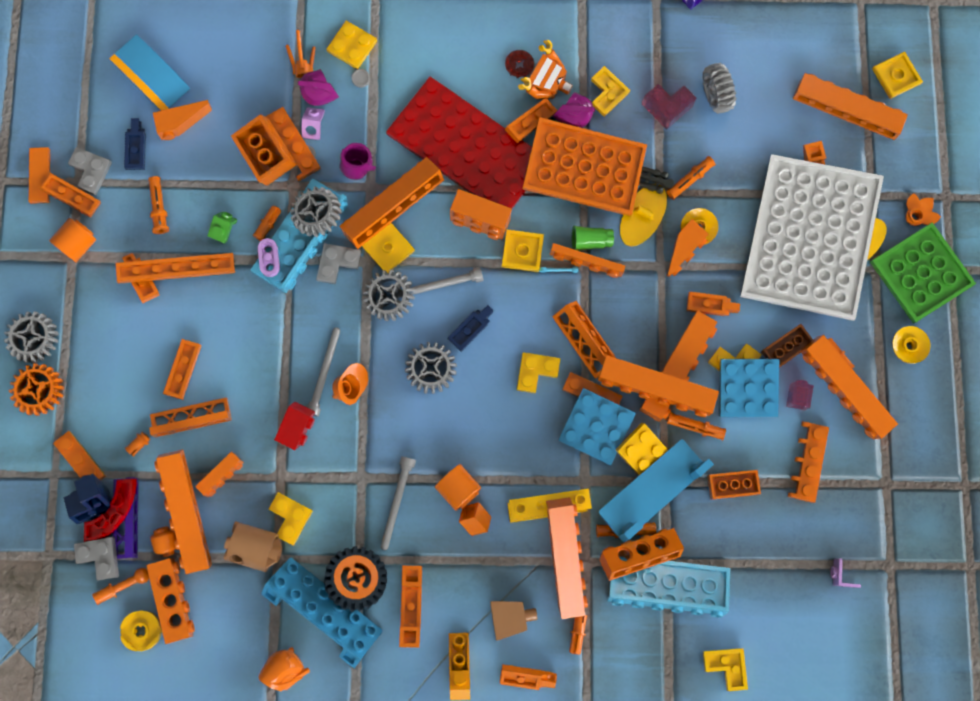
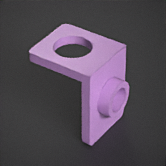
[302,107,325,140]
[830,559,861,588]

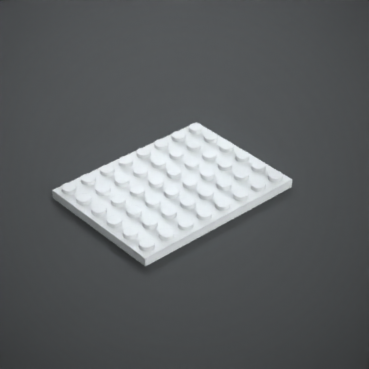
[740,154,884,321]

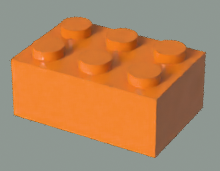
[231,114,297,186]
[450,189,512,240]

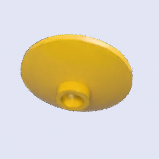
[680,208,718,245]
[892,326,931,364]

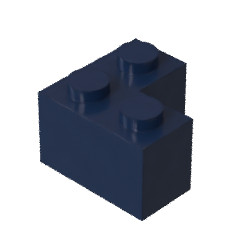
[63,474,112,524]

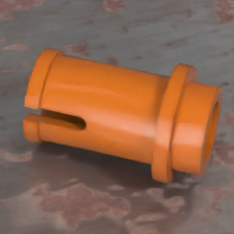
[125,432,151,457]

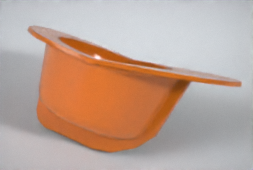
[332,363,368,405]

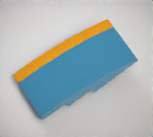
[109,34,190,111]

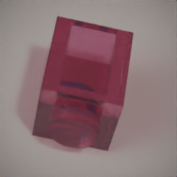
[786,380,814,411]

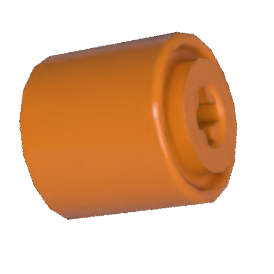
[49,218,96,263]
[434,464,481,511]

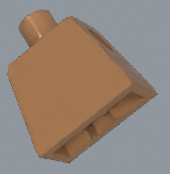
[490,601,538,641]

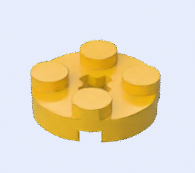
[120,610,162,651]

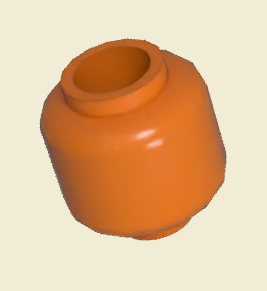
[150,526,176,557]

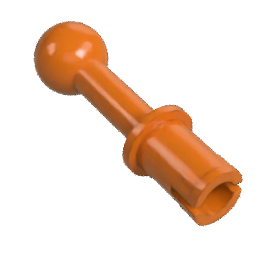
[92,568,149,605]

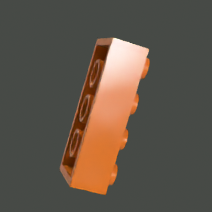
[195,451,244,497]
[707,470,761,500]

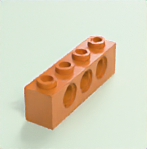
[599,528,684,581]
[146,558,195,644]

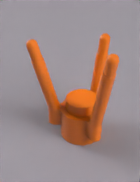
[286,30,316,78]

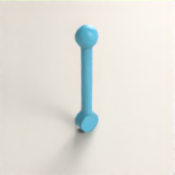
[539,266,579,273]

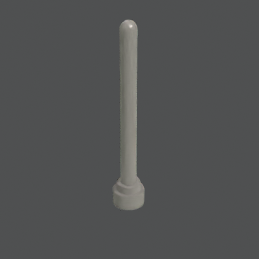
[398,266,484,298]
[306,327,340,417]
[381,456,416,550]

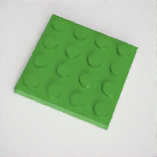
[870,222,976,324]

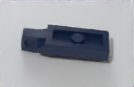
[124,118,146,170]
[447,305,493,352]

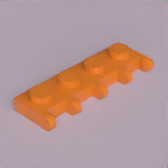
[265,107,321,181]
[788,421,829,503]

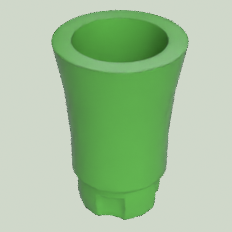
[571,226,614,251]

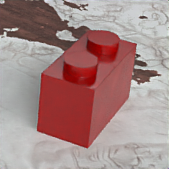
[274,402,315,450]

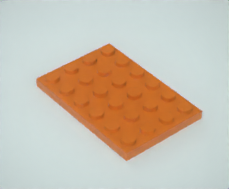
[522,117,647,216]

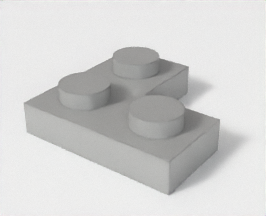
[68,147,112,195]
[317,243,362,284]
[74,537,119,581]

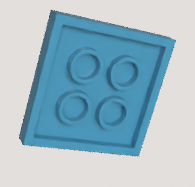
[719,359,779,417]
[558,388,636,465]

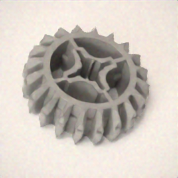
[702,63,737,114]
[290,186,342,237]
[364,270,415,321]
[4,311,59,363]
[405,342,457,394]

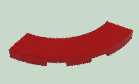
[84,479,137,542]

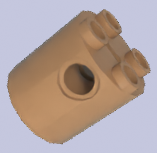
[224,521,282,572]

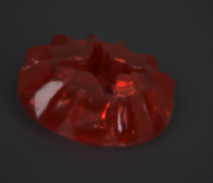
[505,50,534,79]

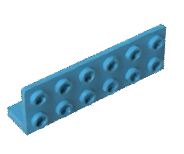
[598,439,714,543]
[261,558,383,669]

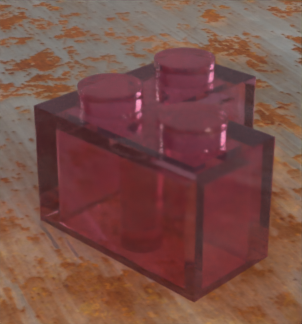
[642,84,697,129]

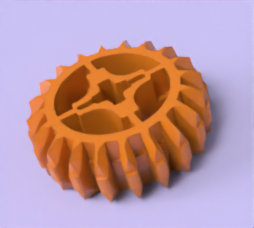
[8,363,64,416]

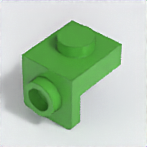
[207,212,237,243]

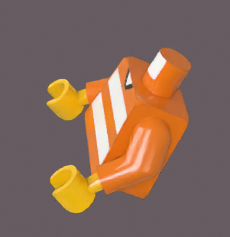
[518,40,573,100]

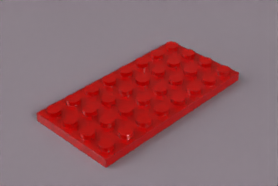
[386,76,532,209]

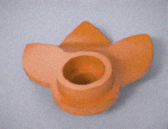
[905,194,941,226]

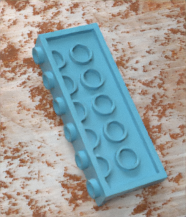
[250,178,348,293]
[607,557,730,618]

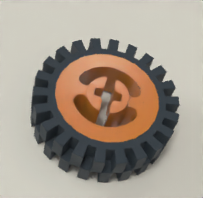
[324,546,387,612]

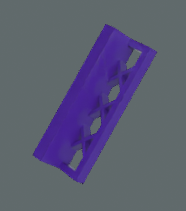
[113,477,139,559]

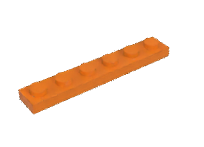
[116,253,235,284]

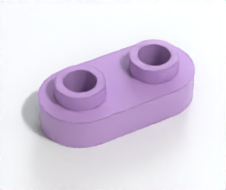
[258,238,280,277]

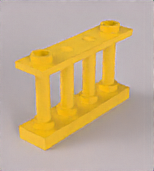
[507,489,592,523]

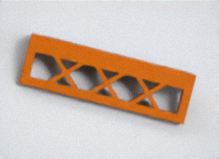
[552,301,616,379]
[149,397,232,438]

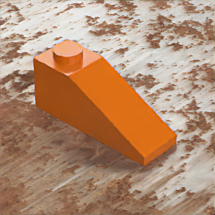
[153,100,212,140]

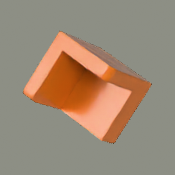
[459,502,491,536]

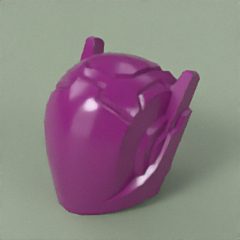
[298,69,339,106]
[553,92,595,128]
[339,143,376,180]

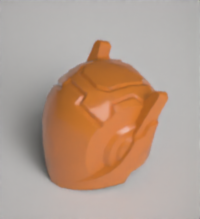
[258,647,310,691]

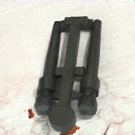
[638,166,674,194]

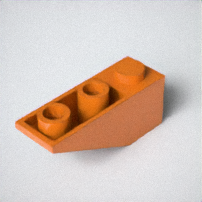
[666,219,709,277]

